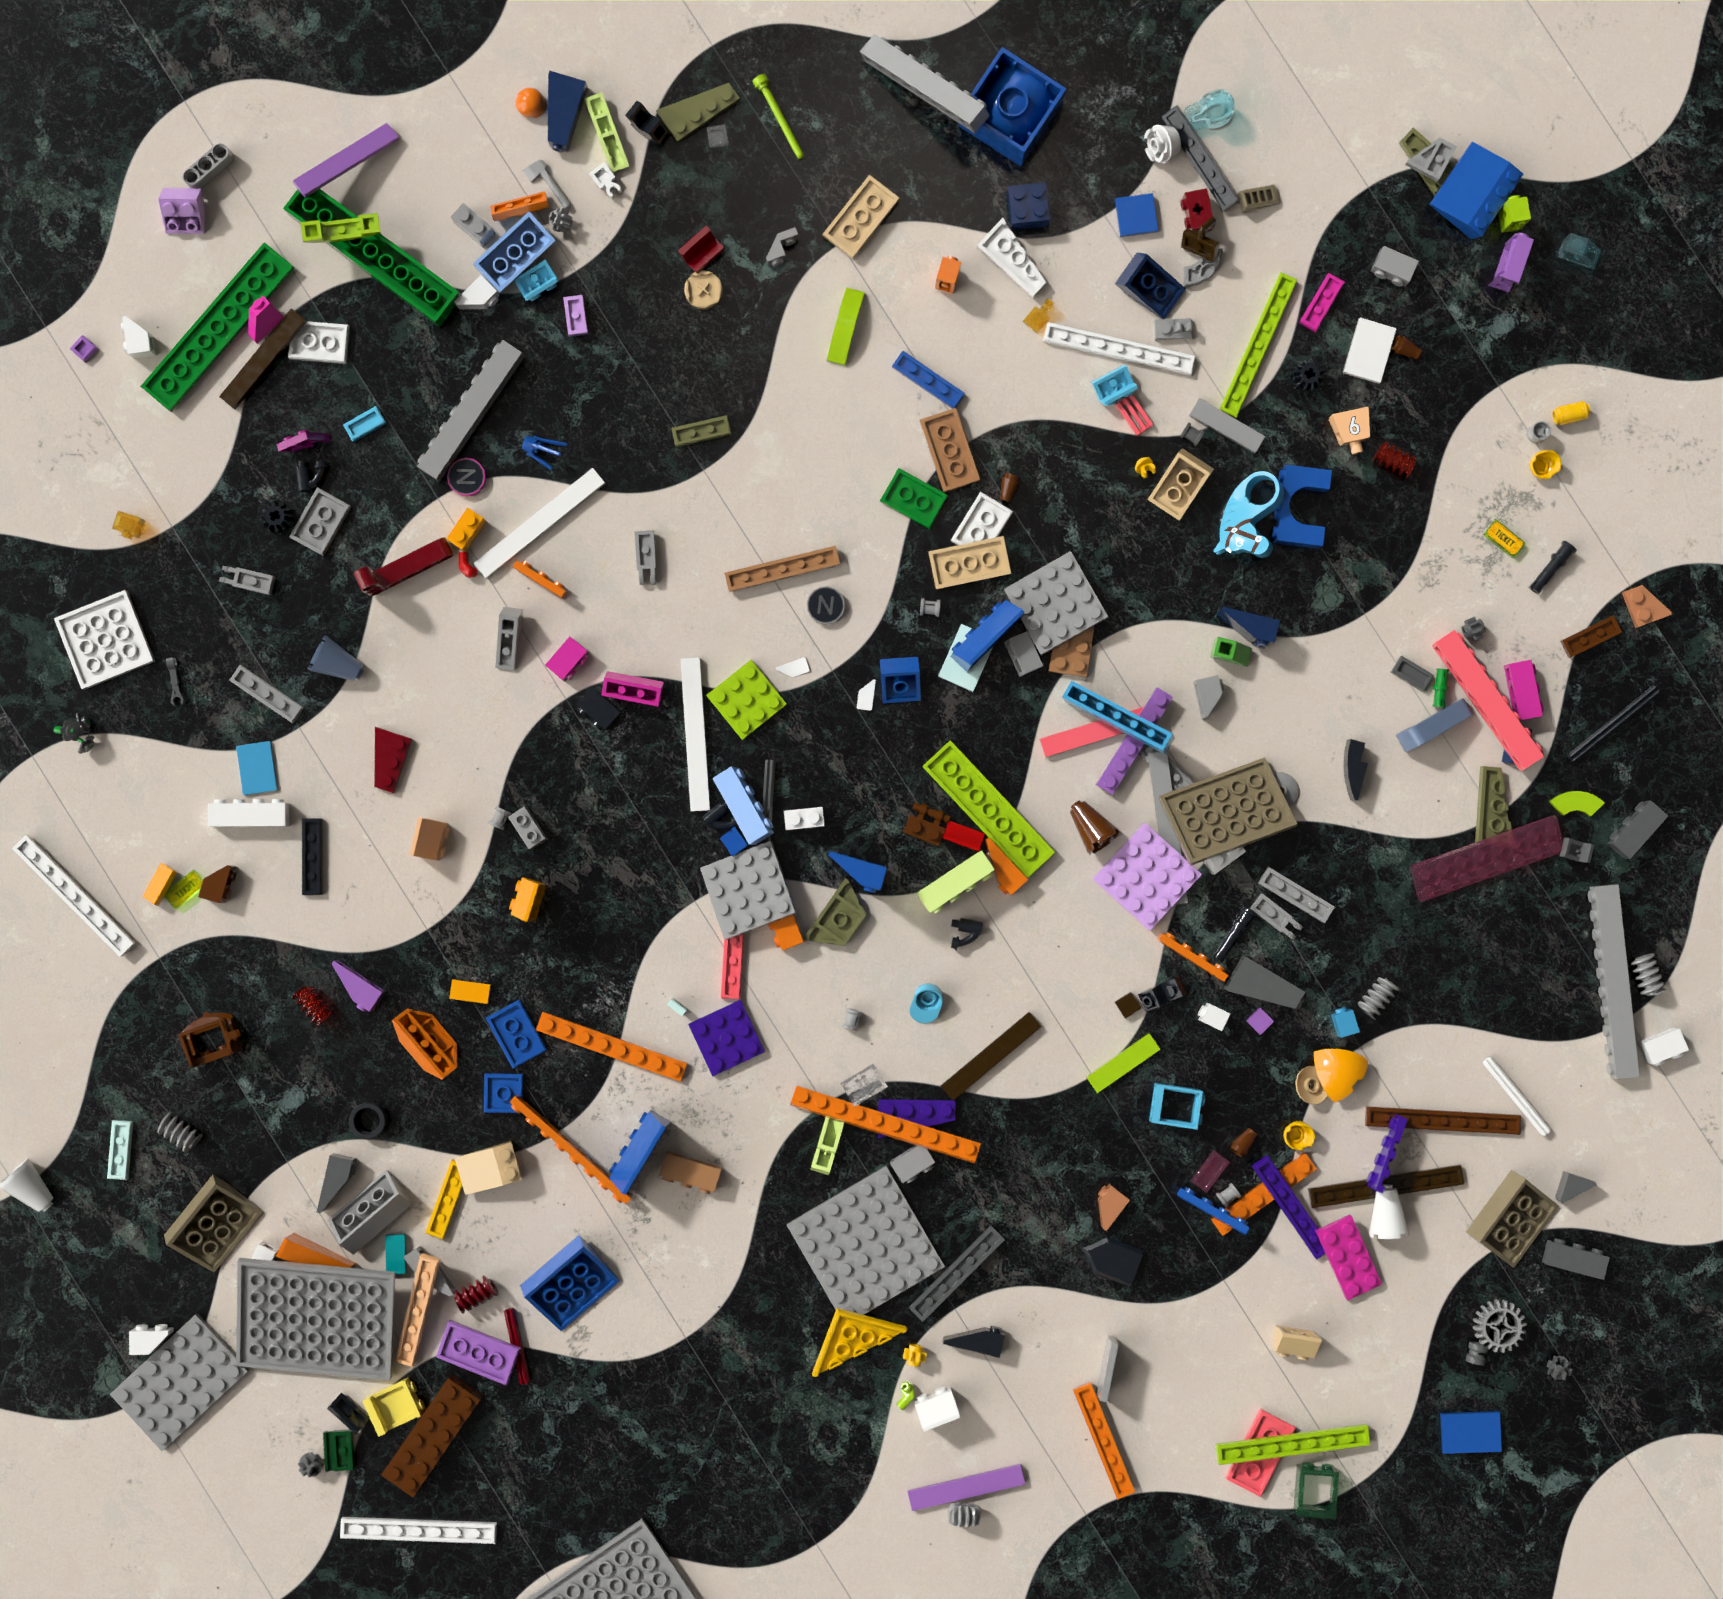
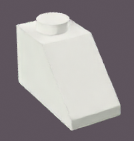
[454,275,500,309]

